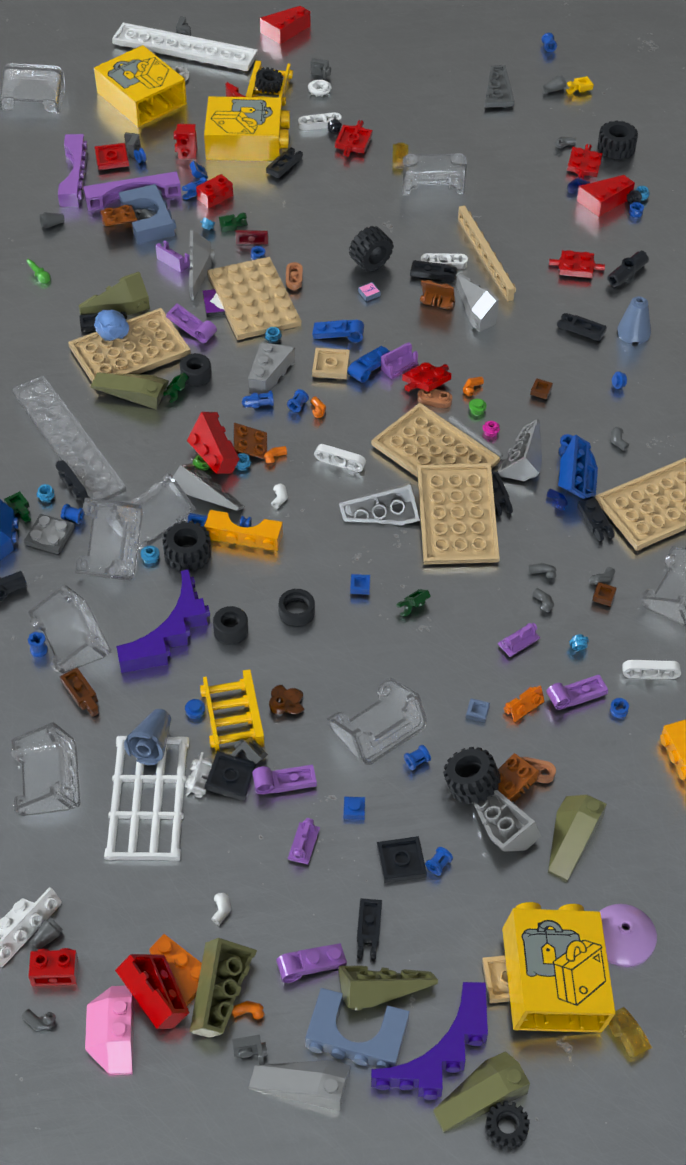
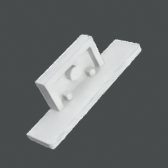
[0,887,62,967]

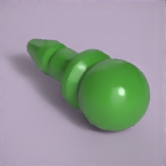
[27,259,51,284]

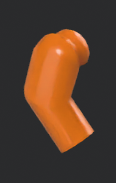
[463,377,484,397]
[232,1001,265,1020]

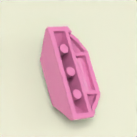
[85,985,134,1075]

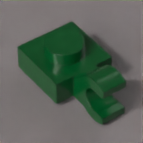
[219,213,248,232]
[163,372,189,403]
[4,491,31,523]
[396,589,431,616]

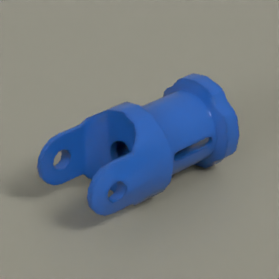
[182,177,207,200]
[242,391,274,408]

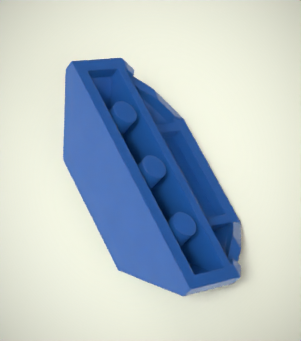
[558,435,598,499]
[0,499,19,561]

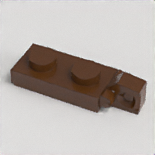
[59,668,100,717]

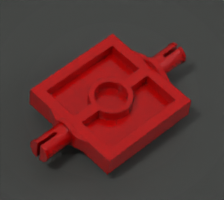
[335,120,373,157]
[567,144,602,182]
[549,250,605,278]
[402,362,452,392]

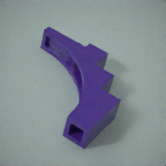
[116,570,210,673]
[371,982,488,1100]

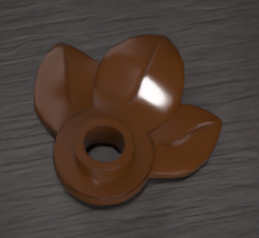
[269,685,305,714]

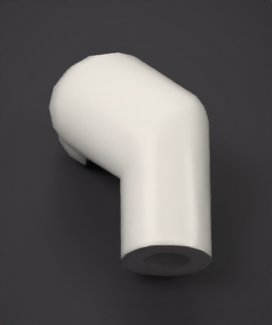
[271,483,288,509]
[211,893,231,926]

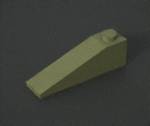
[78,272,150,315]
[91,372,169,410]
[548,795,607,882]
[339,966,438,1011]
[433,1051,530,1133]

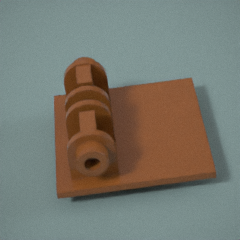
[100,205,137,226]
[420,280,456,310]
[233,422,267,460]
[498,753,540,803]

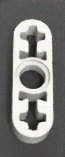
[298,112,341,131]
[420,253,468,270]
[314,444,366,472]
[622,660,681,679]

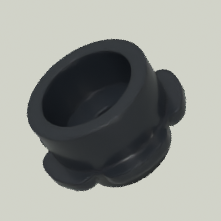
[328,119,342,133]
[627,190,642,204]

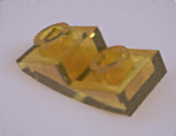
[393,143,408,169]
[609,1007,652,1058]

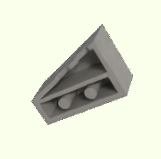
[248,342,295,394]

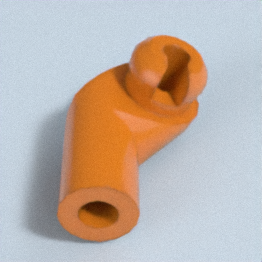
[310,396,326,418]
[264,446,287,464]

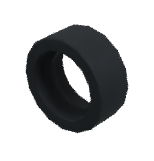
[278,589,315,626]

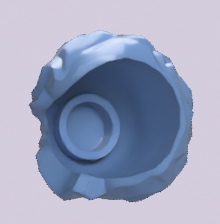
[94,310,129,341]

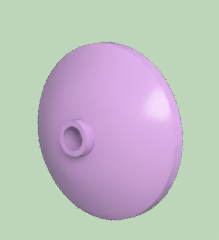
[599,904,657,967]

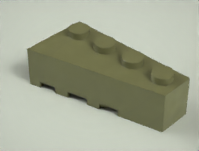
[190,938,257,1038]

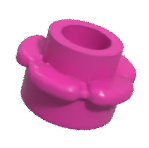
[482,421,500,437]

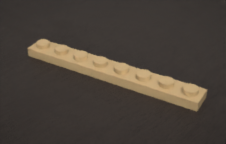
[458,205,516,302]

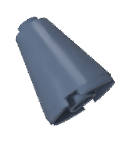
[617,296,651,344]
[124,709,171,765]

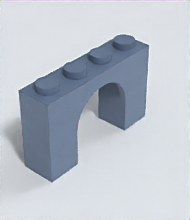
[119,184,176,244]
[305,988,410,1069]

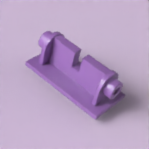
[498,623,540,657]
[288,818,320,865]

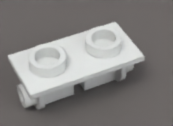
[185,752,212,798]

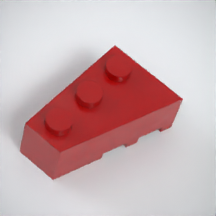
[260,6,311,45]
[577,175,635,217]
[187,412,239,474]
[115,954,190,1029]

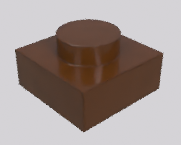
[530,378,553,399]
[592,582,617,606]

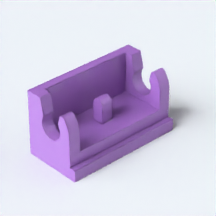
[156,240,190,273]
[381,342,419,380]

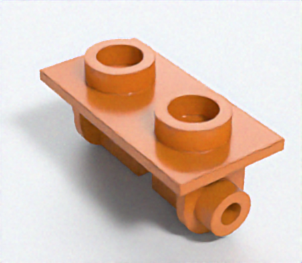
[504,686,545,722]

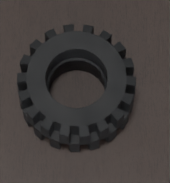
[597,120,638,160]
[349,226,394,272]
[162,521,211,571]
[443,747,501,804]

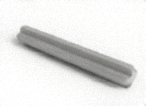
[447,416,503,459]

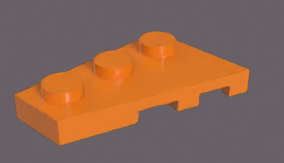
[149,934,202,1006]

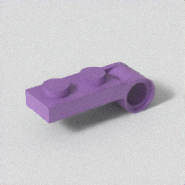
[166,304,217,343]
[546,675,608,710]
[252,765,317,794]
[276,943,347,983]

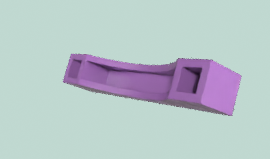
[58,134,88,207]
[83,171,181,211]

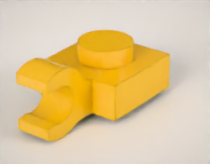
[565,76,594,94]

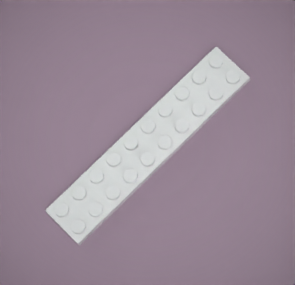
[112,23,258,71]

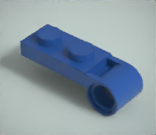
[312,320,365,343]
[347,346,390,383]

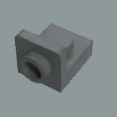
[176,16,191,36]
[311,58,331,81]
[124,132,141,158]
[232,737,268,764]
[232,1035,268,1065]

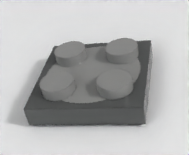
[24,514,75,555]

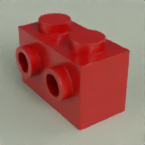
[173,124,198,159]
[196,174,233,209]
[28,948,78,986]

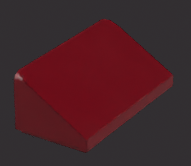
[235,230,269,245]

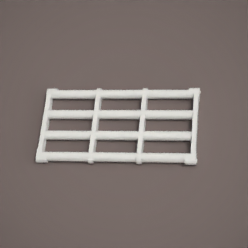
[104,736,189,861]

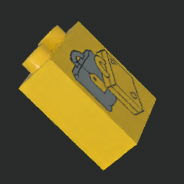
[94,45,187,127]
[204,96,290,161]
[502,902,616,1033]

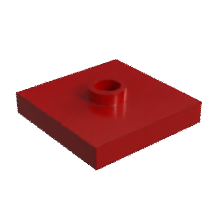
[94,143,129,170]

